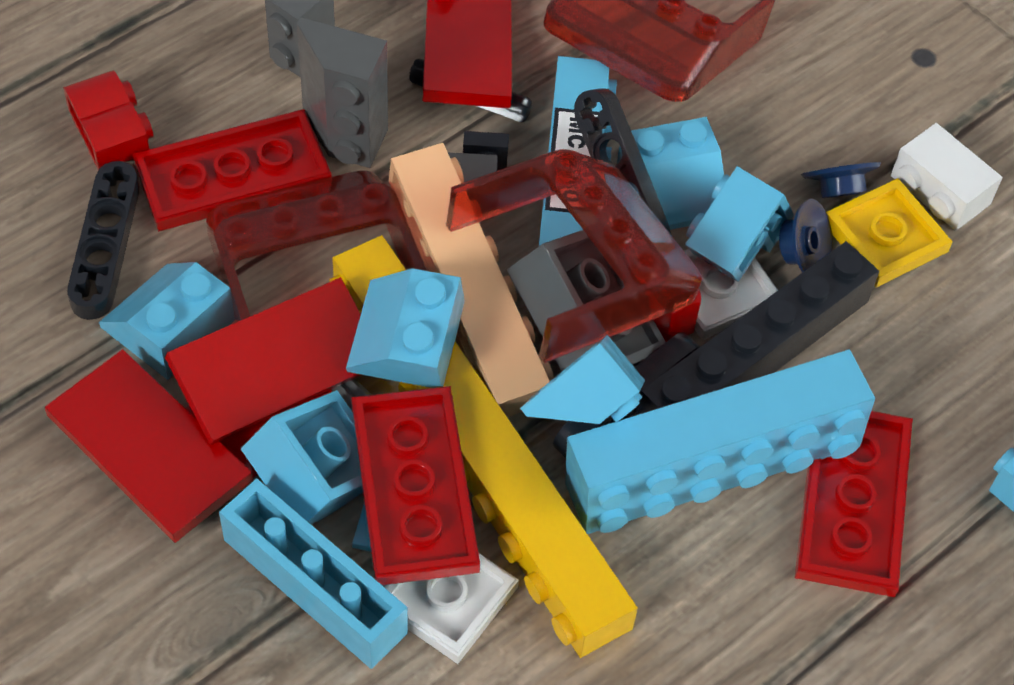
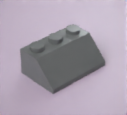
[297,17,388,168]
[506,224,666,372]

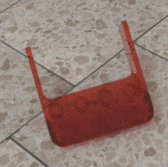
[543,0,775,102]
[446,149,702,363]
[206,170,426,322]

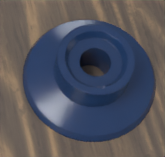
[801,162,881,198]
[779,199,833,273]

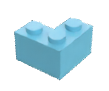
[685,166,794,282]

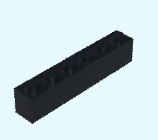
[636,241,879,415]

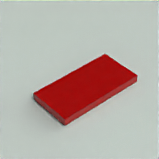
[422,0,512,108]
[132,109,332,232]
[165,277,362,445]
[44,349,253,543]
[351,386,480,585]
[795,411,913,597]

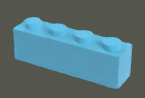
[219,478,408,669]

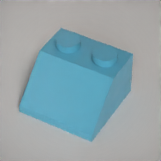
[617,117,724,235]
[99,262,235,380]
[346,268,465,388]
[520,335,645,424]
[241,390,363,524]

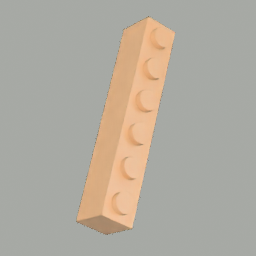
[388,143,554,417]

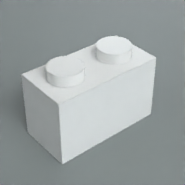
[891,123,1003,231]

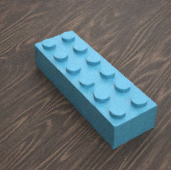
[565,349,875,534]

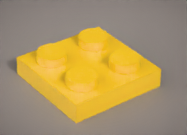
[826,178,953,288]

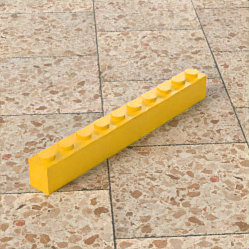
[329,235,638,658]

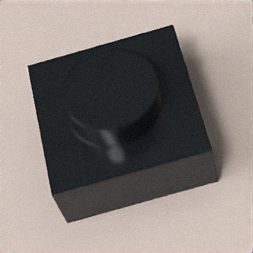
[463,131,509,176]

